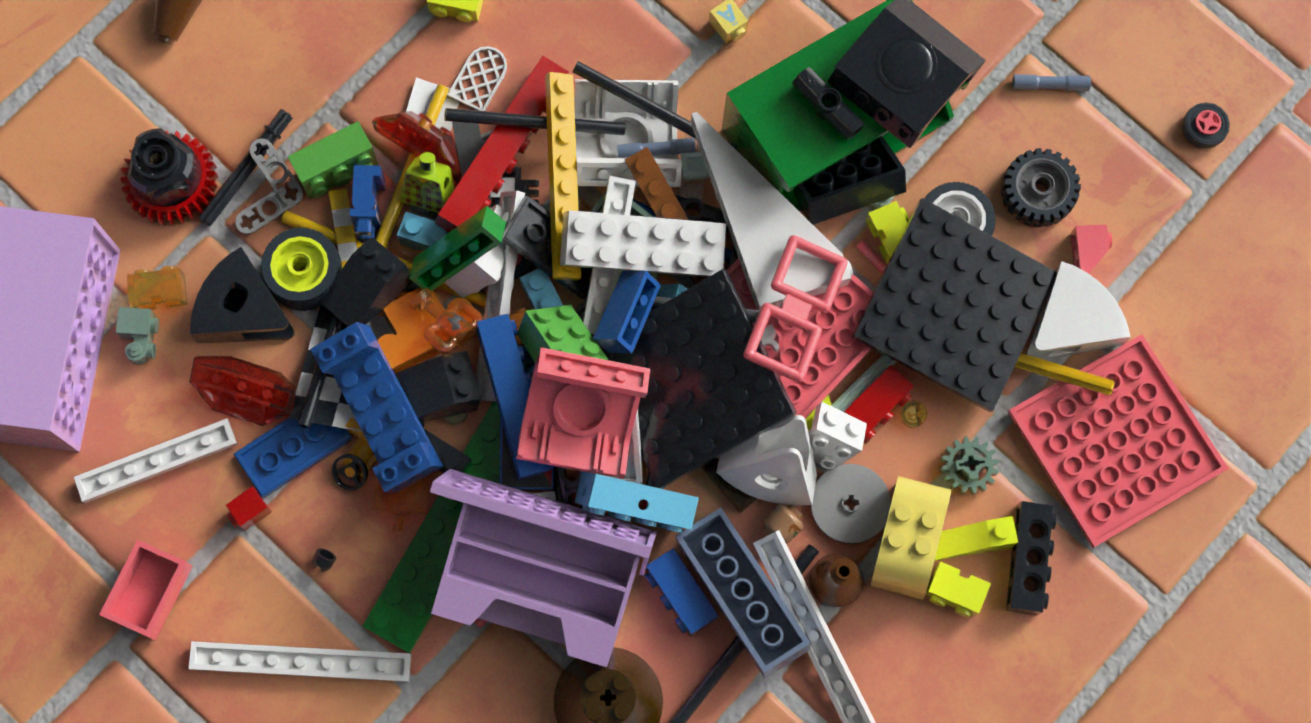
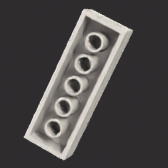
[560,210,726,277]

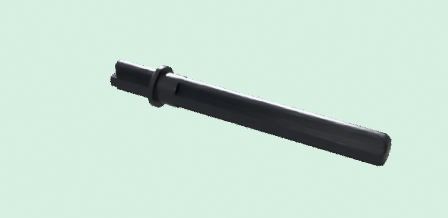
[199,109,293,226]

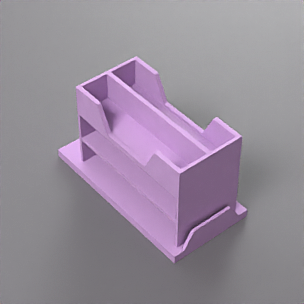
[430,469,657,667]

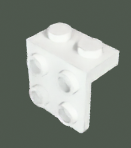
[808,402,867,469]

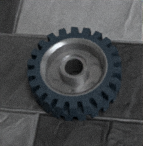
[1001,148,1081,227]

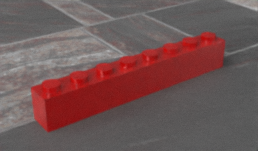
[435,55,569,232]

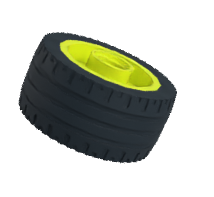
[261,227,342,311]

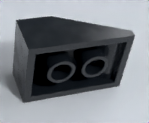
[320,237,413,327]
[394,351,481,422]

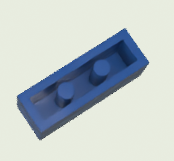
[593,271,661,354]
[644,548,718,637]

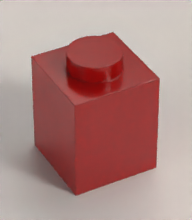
[226,486,272,531]

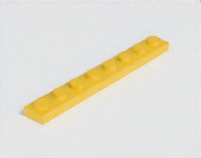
[545,72,581,281]

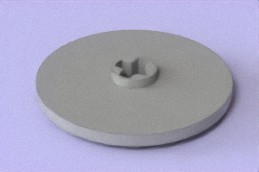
[811,464,891,544]

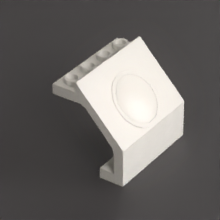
[574,79,682,187]

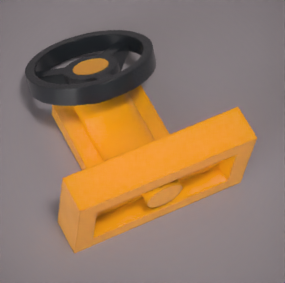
[332,418,377,491]

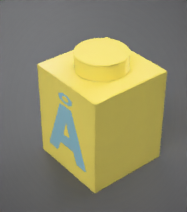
[709,0,748,44]

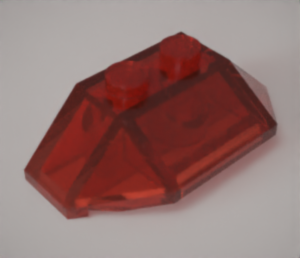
[372,111,462,184]
[189,356,297,426]

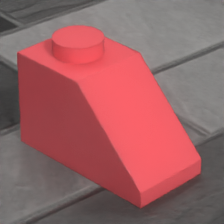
[1070,224,1112,274]

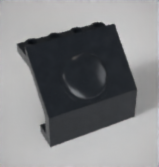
[827,0,986,148]

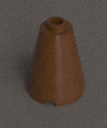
[152,0,202,44]
[810,553,864,607]

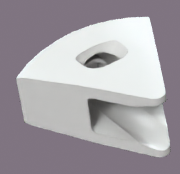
[1027,261,1131,359]
[717,415,817,506]

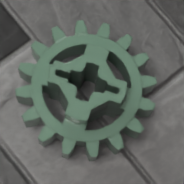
[940,436,999,495]

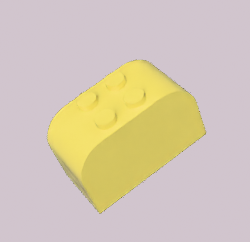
[870,476,951,600]

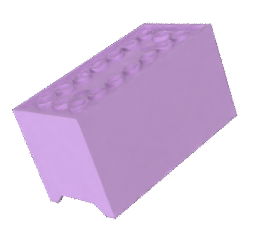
[0,206,121,452]

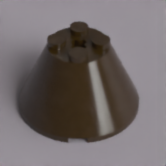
[554,647,663,723]

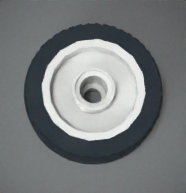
[924,182,995,236]

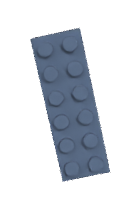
[675,507,811,679]

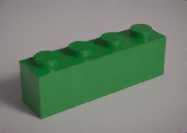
[409,206,506,293]

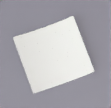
[404,77,462,131]

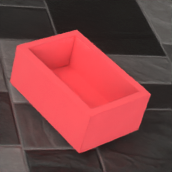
[99,540,193,640]

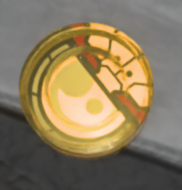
[900,400,928,428]

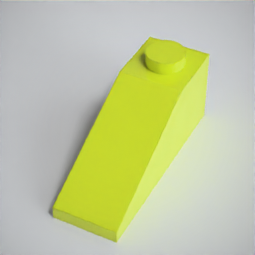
[934,516,1018,561]

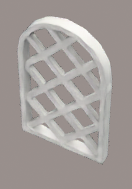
[447,46,507,111]

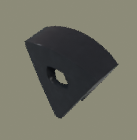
[190,247,295,343]

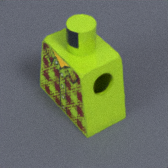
[400,152,455,213]

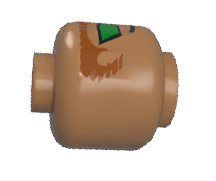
[763,504,804,543]

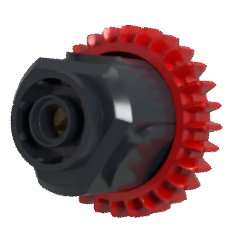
[120,128,219,226]

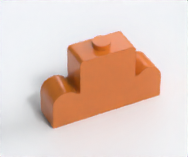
[378,288,481,373]

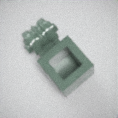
[116,307,159,365]

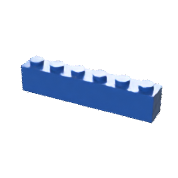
[475,314,552,480]

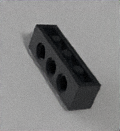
[1006,501,1057,615]

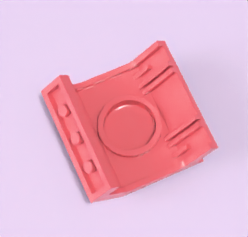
[516,347,650,479]

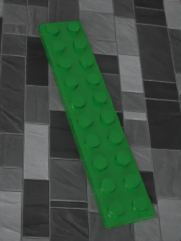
[362,401,500,654]

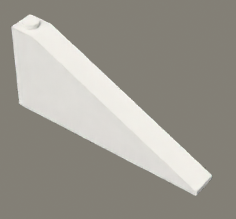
[691,112,853,311]

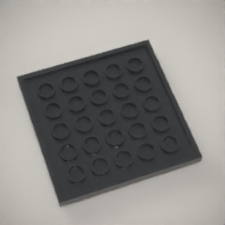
[852,198,1057,412]
[598,269,797,489]

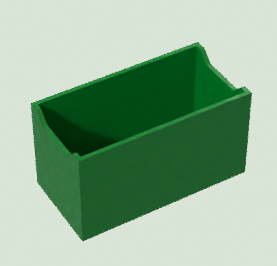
[721,0,969,211]

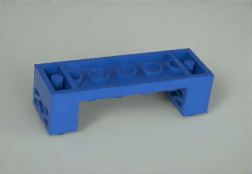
[311,322,443,493]

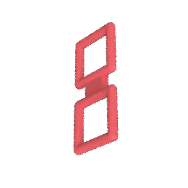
[743,235,848,383]

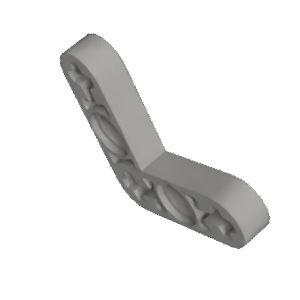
[235,139,303,234]

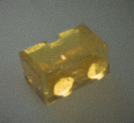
[127,266,188,310]

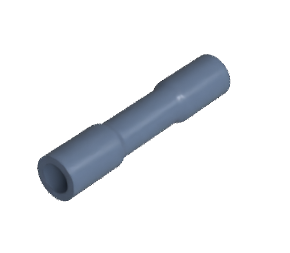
[1012,74,1091,91]
[617,138,696,158]

